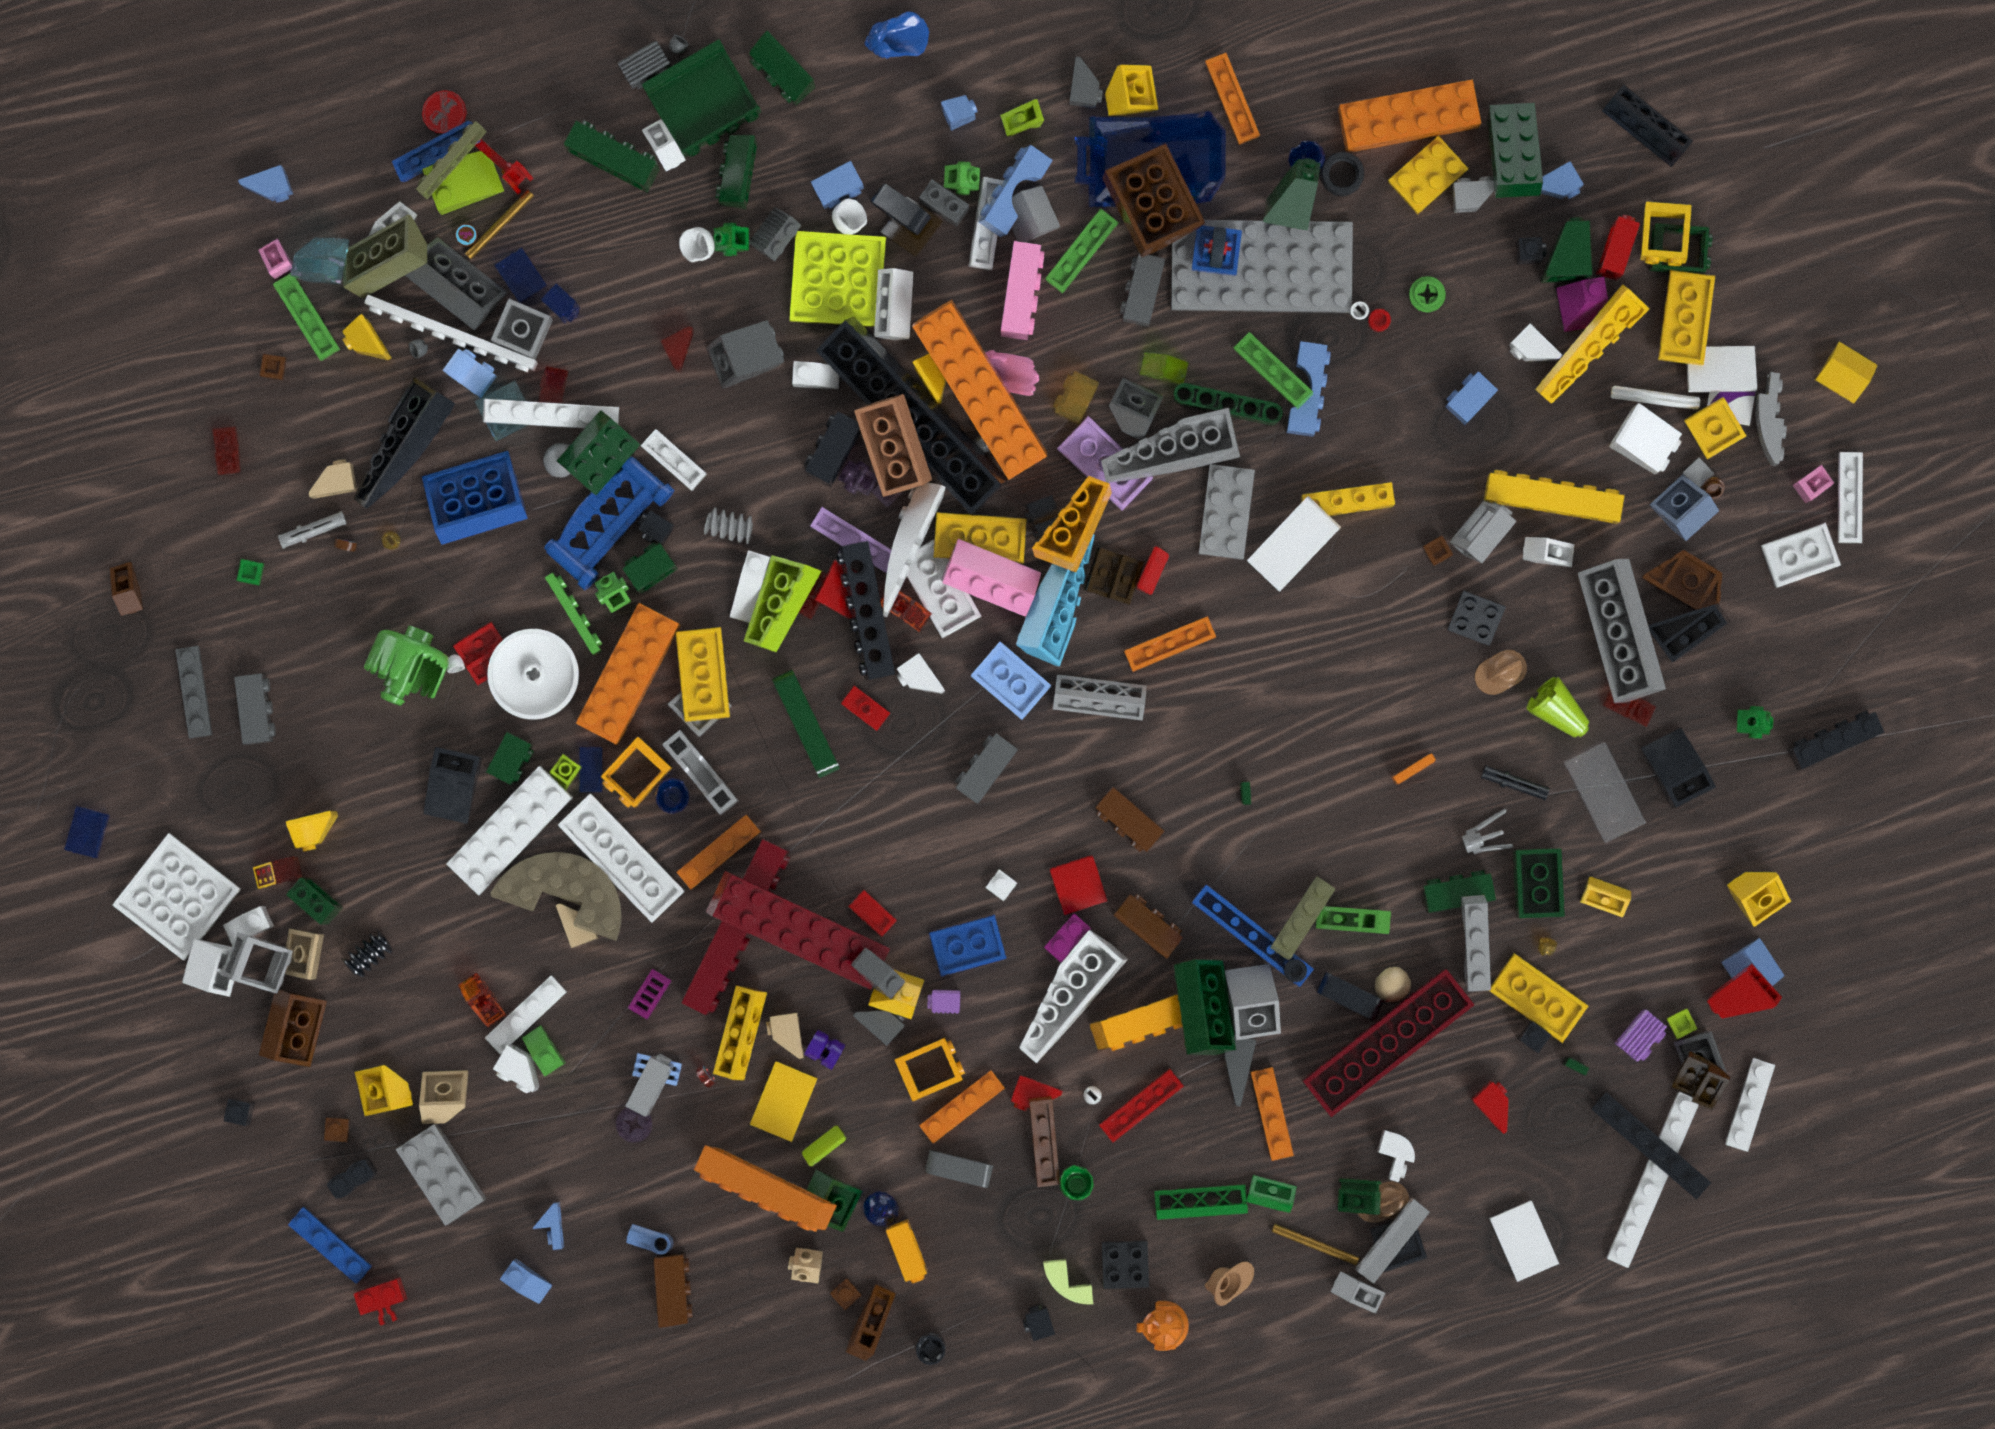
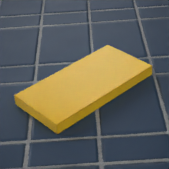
[1658,270,1715,366]
[933,512,1026,564]
[676,627,730,722]
[1488,953,1588,1043]

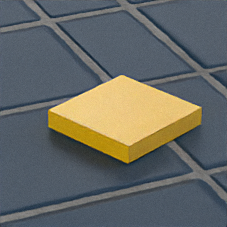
[1684,397,1746,459]

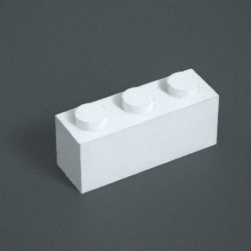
[874,268,913,340]

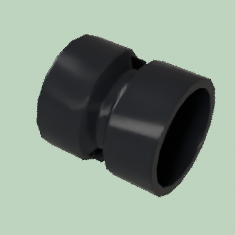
[916,1332,946,1365]

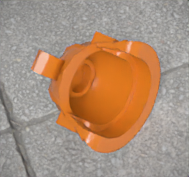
[1136,1301,1189,1351]

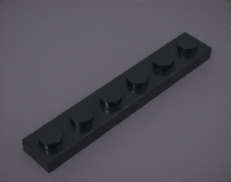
[1591,1092,1711,1200]

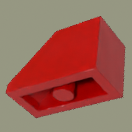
[1011,1075,1063,1111]
[1471,1081,1508,1134]

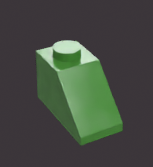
[522,1025,566,1076]

